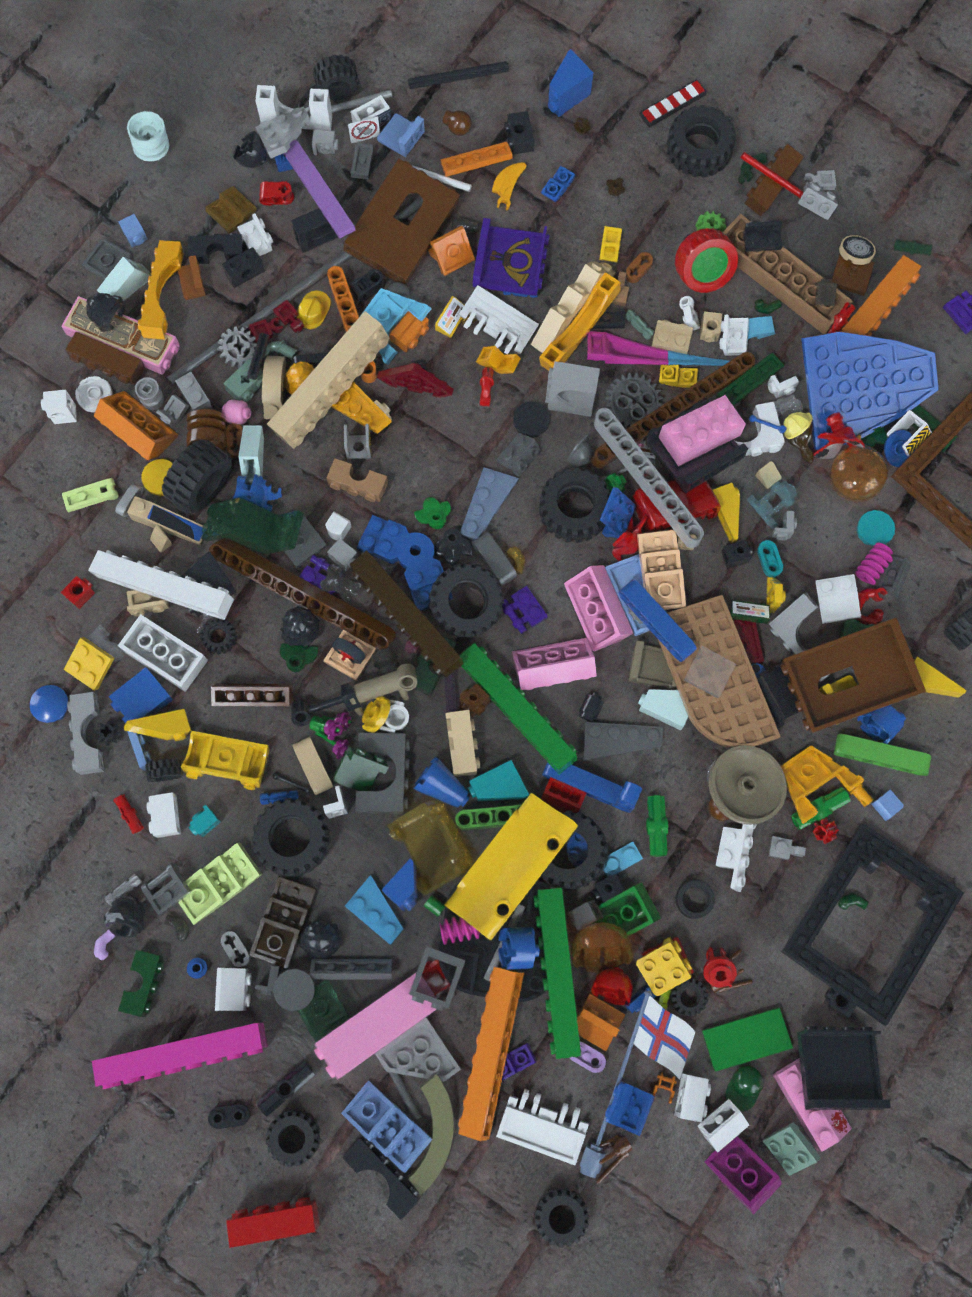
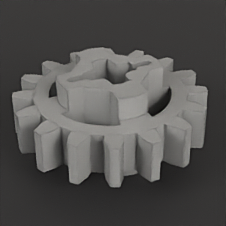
[217,327,257,368]

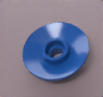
[884,430,915,467]

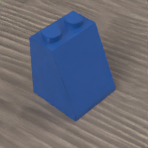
[548,49,593,117]

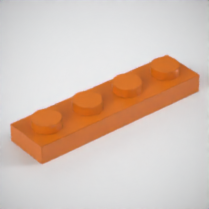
[440,142,513,177]

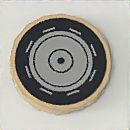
[839,235,876,265]

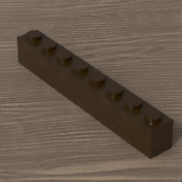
[349,550,464,678]

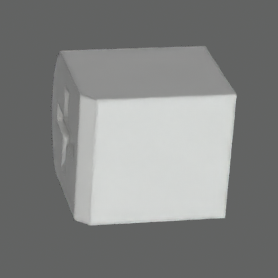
[325,512,352,540]

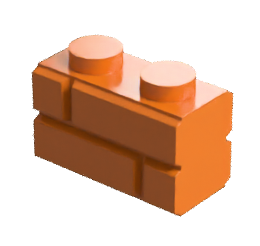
[389,311,429,352]

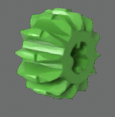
[696,210,726,232]

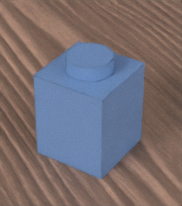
[118,214,148,247]

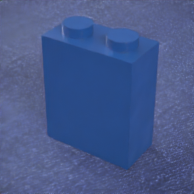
[109,667,173,723]

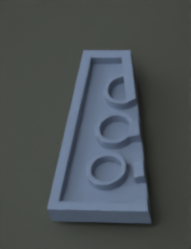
[460,467,519,541]

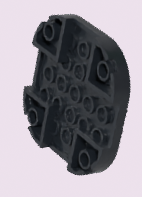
[439,880,551,1002]

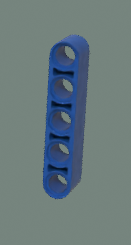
[618,579,697,662]

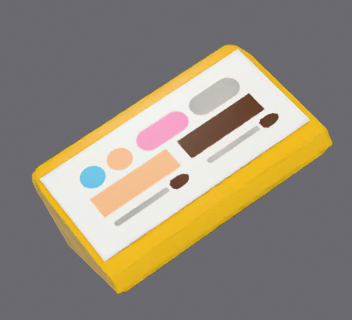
[435,296,465,338]

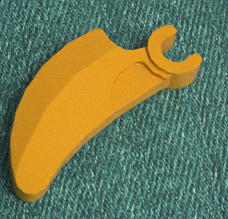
[492,162,527,211]

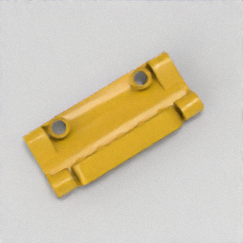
[445,793,578,940]

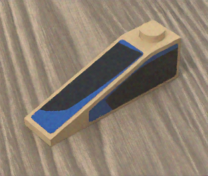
[127,496,208,545]

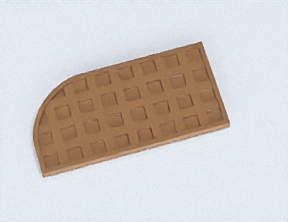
[658,595,780,748]

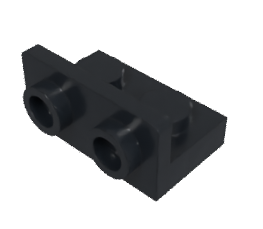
[743,220,783,252]

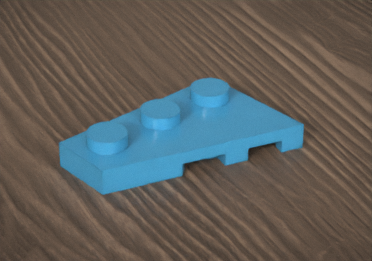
[345,875,404,945]

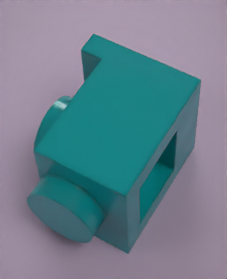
[188,805,221,837]

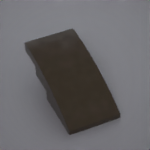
[249,876,317,969]

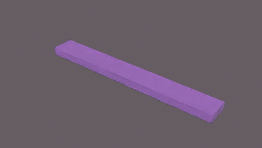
[283,139,356,238]

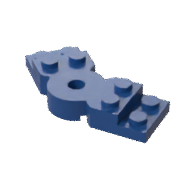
[357,515,453,611]

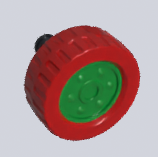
[675,228,738,293]

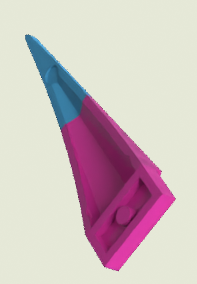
[587,331,730,366]

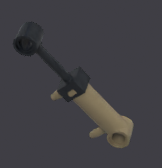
[291,664,417,727]

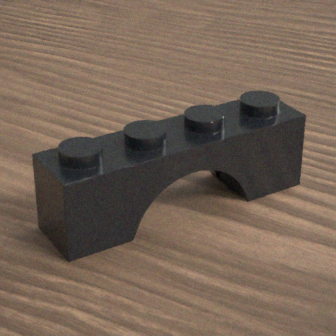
[342,1137,420,1220]

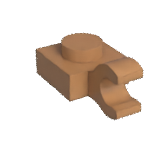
[611,271,629,306]

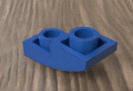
[541,166,576,203]

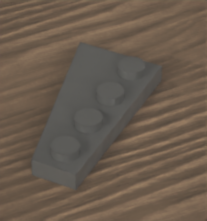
[583,722,663,761]

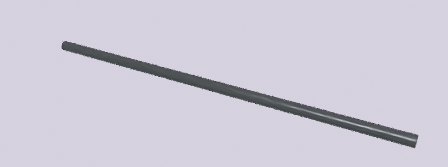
[167,197,423,385]

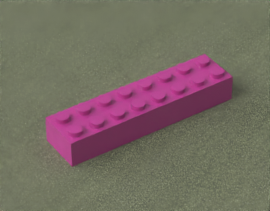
[92,1022,268,1089]

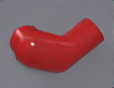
[855,609,884,625]

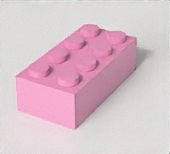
[659,395,746,466]

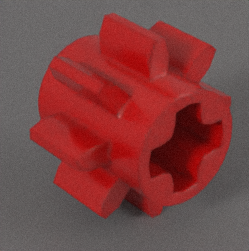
[813,818,839,844]

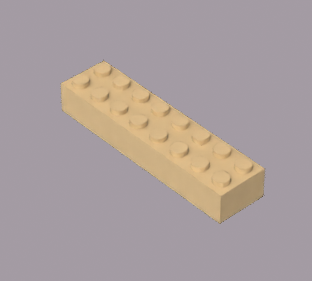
[267,311,390,449]

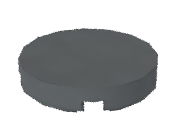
[273,969,314,1011]

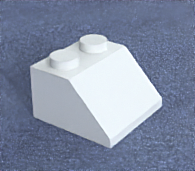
[816,574,861,624]
[215,968,251,1011]
[674,1073,711,1122]

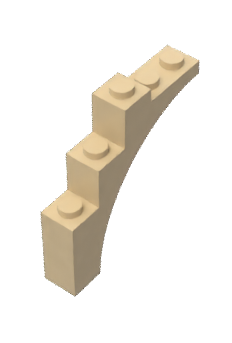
[531,261,616,353]

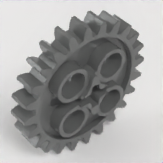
[604,373,664,430]

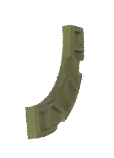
[408,1073,454,1195]

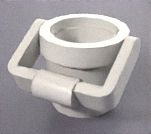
[380,700,409,733]

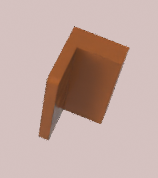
[178,255,206,300]

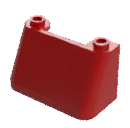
[632,480,721,533]

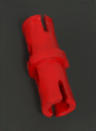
[113,794,144,834]

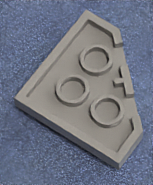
[255,107,310,158]
[375,1017,461,1082]

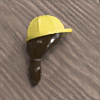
[784,412,814,464]

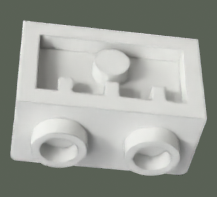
[237,214,273,256]

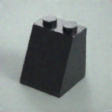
[180,551,236,617]

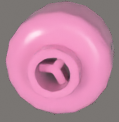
[222,400,251,425]

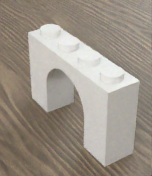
[255,85,333,131]
[734,402,785,456]

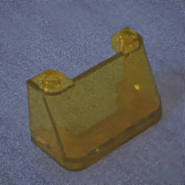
[387,800,475,896]

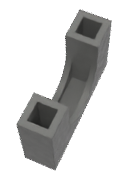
[355,733,410,814]

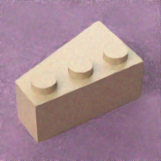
[446,710,480,777]

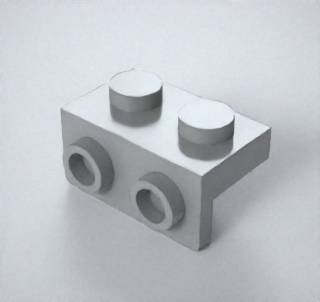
[798,182,838,220]

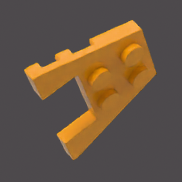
[780,746,864,824]

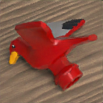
[813,412,865,459]

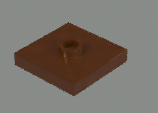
[830,254,875,296]

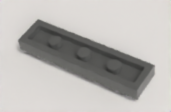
[310,959,393,980]

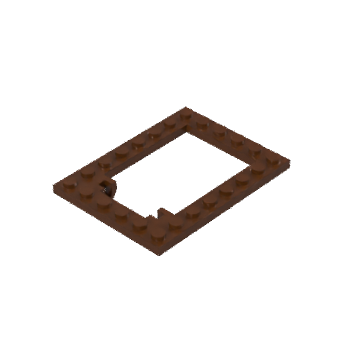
[891,391,972,550]

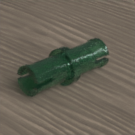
[894,239,932,256]

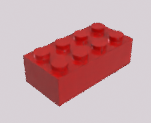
[226,1197,320,1248]

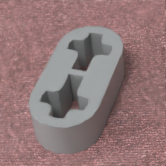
[115,483,144,517]
[221,931,251,967]

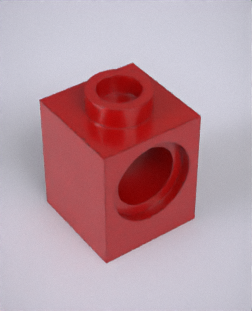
[61,576,95,609]

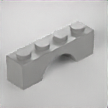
[67,692,104,775]

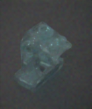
[746,480,797,529]

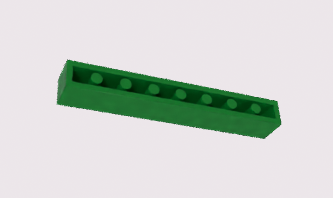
[459,643,577,775]
[533,888,581,1059]

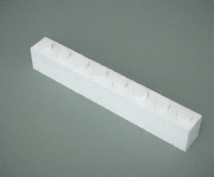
[88,550,234,620]

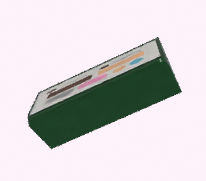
[730,600,770,624]

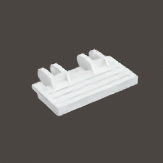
[459,286,539,354]
[496,1089,589,1165]

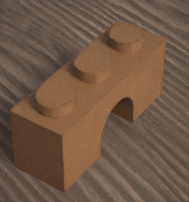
[327,458,388,502]

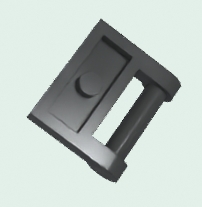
[141,862,192,916]

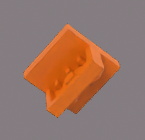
[428,226,475,276]
[577,994,625,1051]

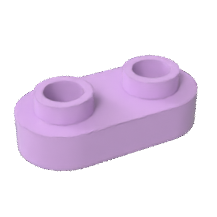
[570,1041,606,1073]

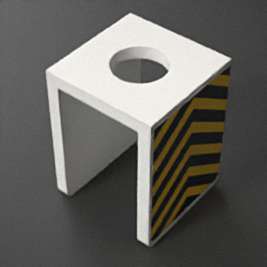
[886,410,931,456]

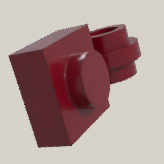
[273,300,304,333]

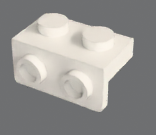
[720,315,749,356]

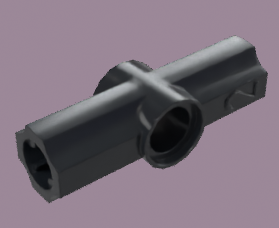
[256,1061,316,1117]

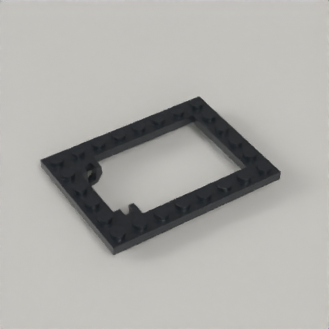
[781,823,964,1026]

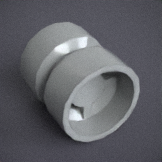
[135,377,164,410]

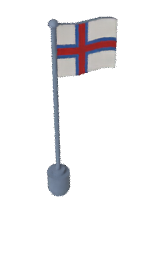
[580,991,695,1178]

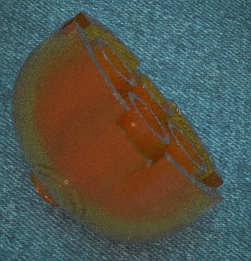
[830,445,888,502]
[571,923,633,973]

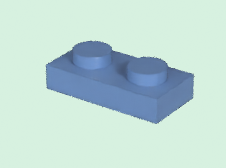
[127,731,152,771]

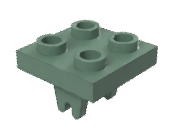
[763,1122,821,1176]

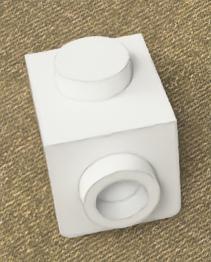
[768,375,799,398]

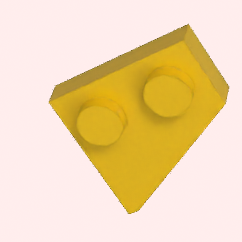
[766,577,786,613]

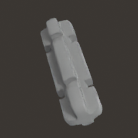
[105,874,142,906]

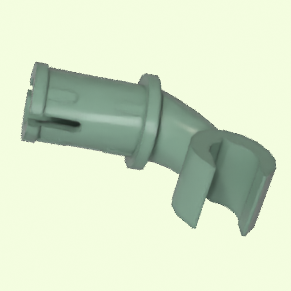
[264,340,298,361]

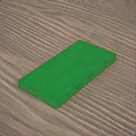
[702,1008,793,1072]

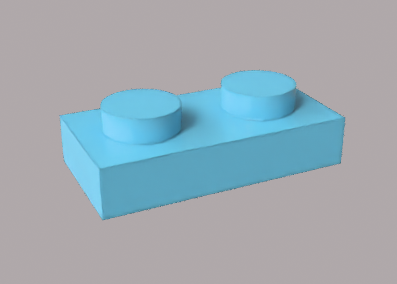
[603,842,643,878]

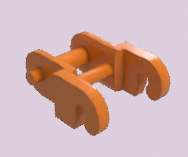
[652,1072,677,1104]

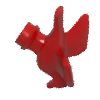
[612,514,648,562]

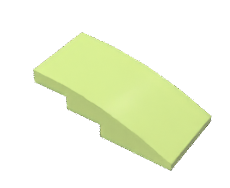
[178,842,262,925]

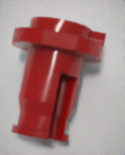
[703,947,737,988]

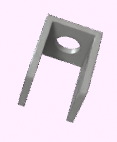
[344,424,371,459]

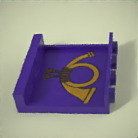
[473,218,550,296]

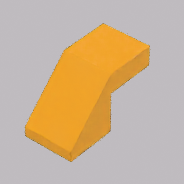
[476,346,521,374]

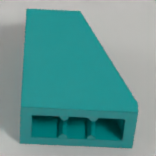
[468,760,529,801]

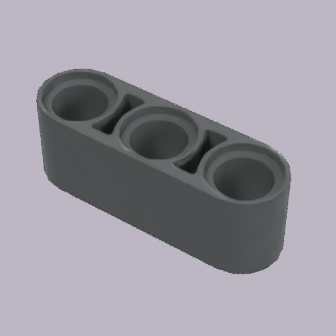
[472,532,517,586]

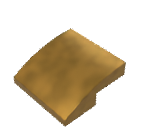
[206,186,257,234]

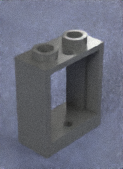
[409,946,465,1011]

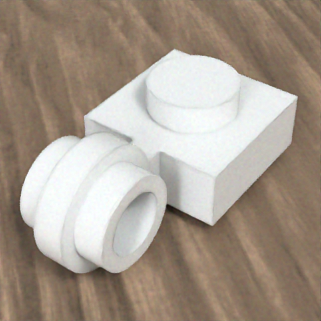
[680,296,700,331]

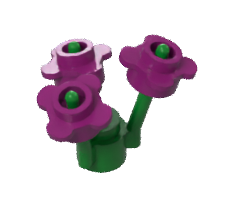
[309,711,351,760]

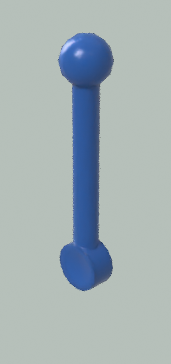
[749,415,786,434]

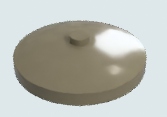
[709,745,787,825]

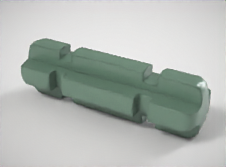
[625,309,654,340]

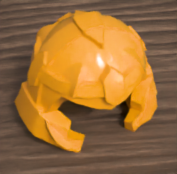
[283,361,314,395]

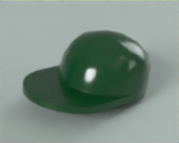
[725,1066,764,1112]

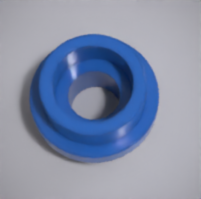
[187,958,208,979]

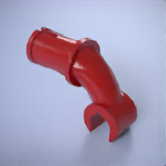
[828,302,855,333]
[480,367,494,407]
[858,588,888,611]

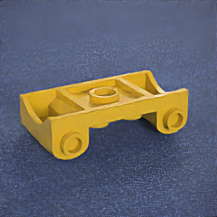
[181,731,270,790]

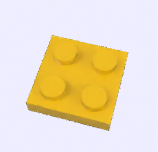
[64,637,114,691]

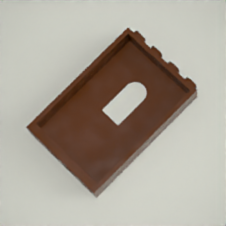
[343,159,460,285]
[780,618,927,734]

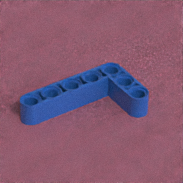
[542,762,642,813]

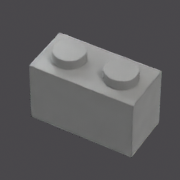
[175,372,213,411]

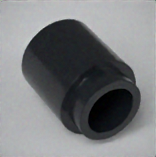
[579,692,604,722]

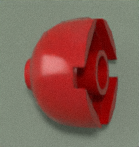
[591,967,633,1005]

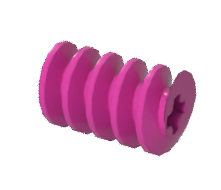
[855,543,893,585]
[439,917,480,945]

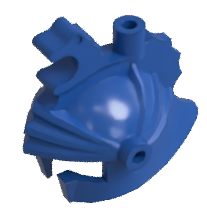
[230,474,283,519]

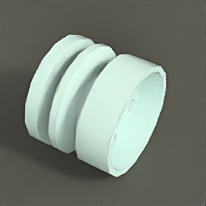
[127,111,169,162]

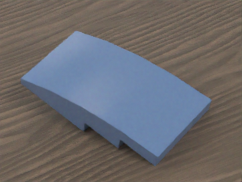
[341,1080,432,1173]

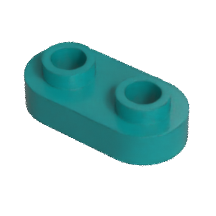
[757,540,783,578]

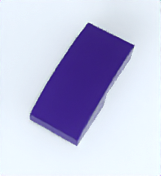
[502,1043,537,1080]

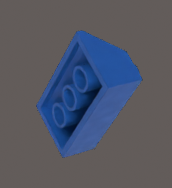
[382,859,418,912]

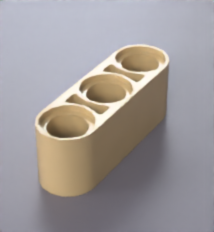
[292,737,333,796]

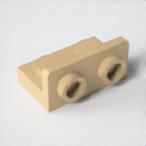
[652,320,693,354]

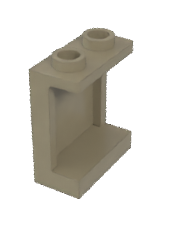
[628,640,676,690]

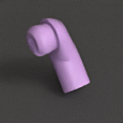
[94,929,116,960]

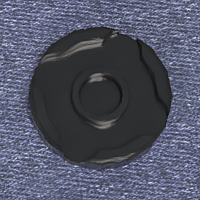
[513,402,550,438]

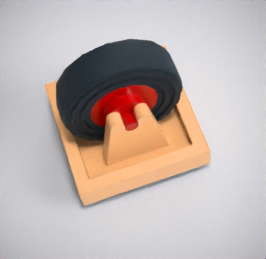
[324,630,377,681]

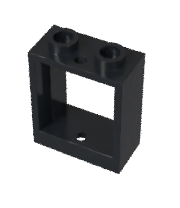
[291,208,339,253]

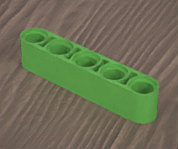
[834,734,931,776]
[455,805,521,830]

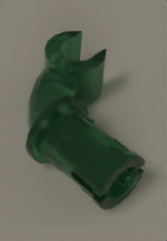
[738,152,767,185]

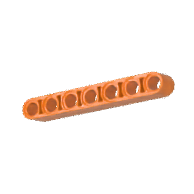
[327,266,377,383]

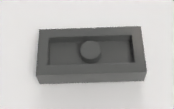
[351,143,374,180]

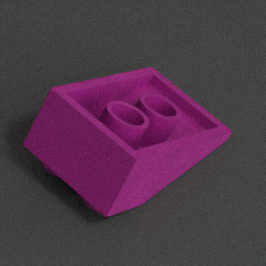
[704,1136,782,1215]

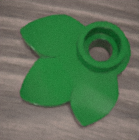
[414,497,451,529]

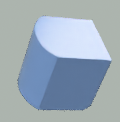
[871,789,903,821]

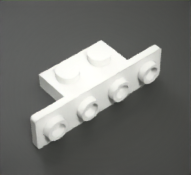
[716,824,757,892]

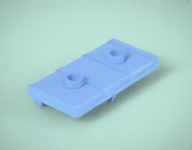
[605,554,667,636]

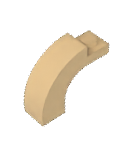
[262,356,286,419]

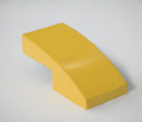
[599,226,622,263]

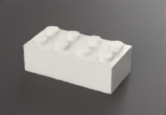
[118,615,208,692]

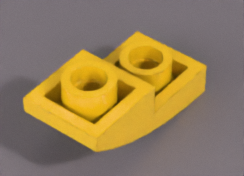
[659,365,698,388]

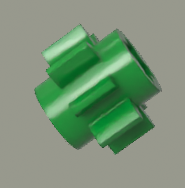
[604,473,627,493]

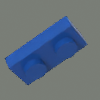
[624,984,656,1013]

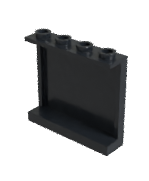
[645,399,748,494]
[797,1026,891,1110]

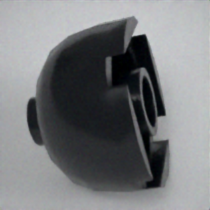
[233,131,267,168]

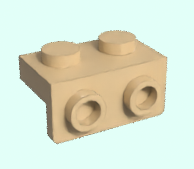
[127,590,169,616]

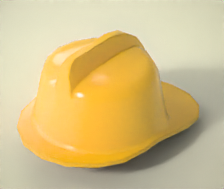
[296,290,331,329]

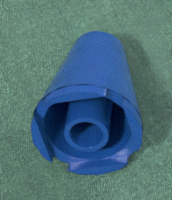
[413,757,469,808]

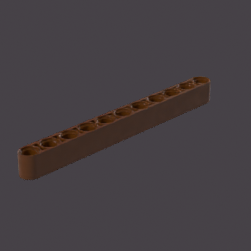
[591,352,755,468]
[209,537,396,650]

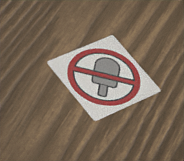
[348,116,380,143]

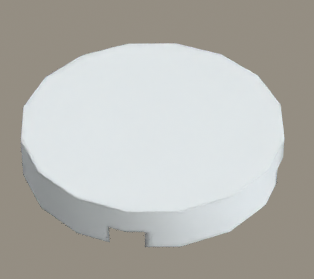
[75,376,113,412]

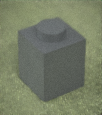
[568,899,604,931]

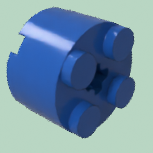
[857,705,906,744]
[498,927,539,970]

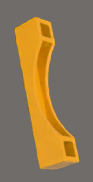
[138,240,184,340]
[539,272,621,371]

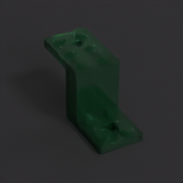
[201,497,304,554]

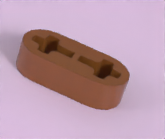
[626,252,653,283]
[226,423,243,459]

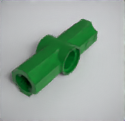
[791,787,850,830]
[646,795,668,857]

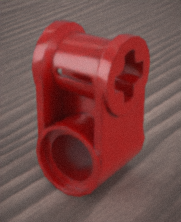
[259,181,294,206]

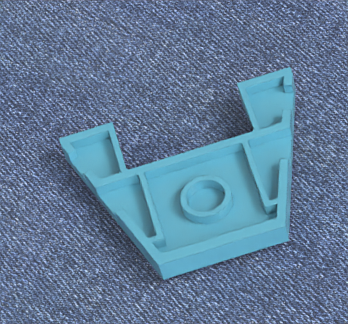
[360,288,432,365]

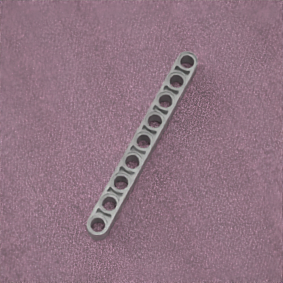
[594,408,704,548]

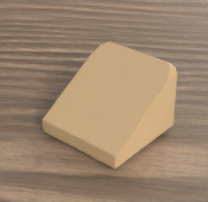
[755,461,782,489]
[150,525,172,552]

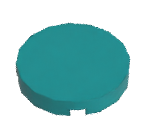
[857,510,895,546]

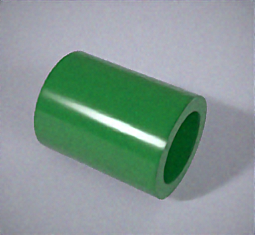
[424,895,445,917]

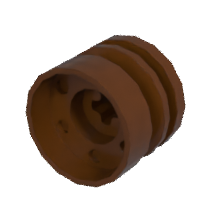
[186,409,226,451]

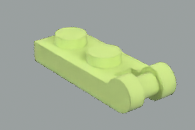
[62,478,119,512]

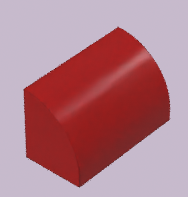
[541,777,586,813]

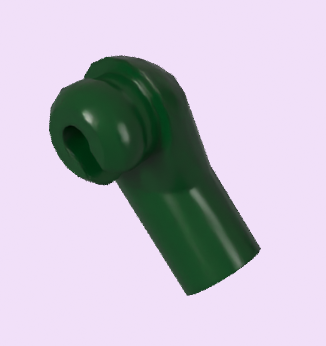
[754,299,782,315]
[838,893,869,910]

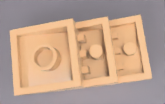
[637,530,686,610]

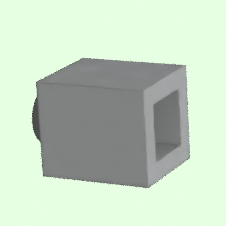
[327,538,358,571]

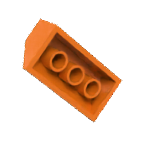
[94,391,178,460]

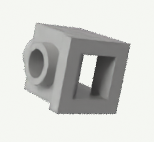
[312,129,339,155]

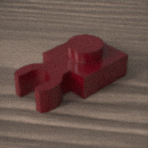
[248,317,283,343]

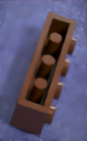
[744,143,804,216]
[65,332,145,385]

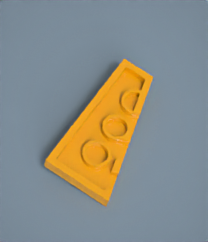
[331,381,391,434]

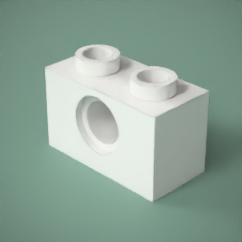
[41,390,77,424]

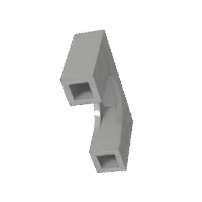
[545,361,600,417]
[769,593,830,682]

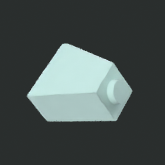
[97,257,151,301]
[239,425,264,484]
[638,690,688,730]

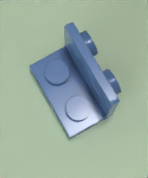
[377,114,425,157]

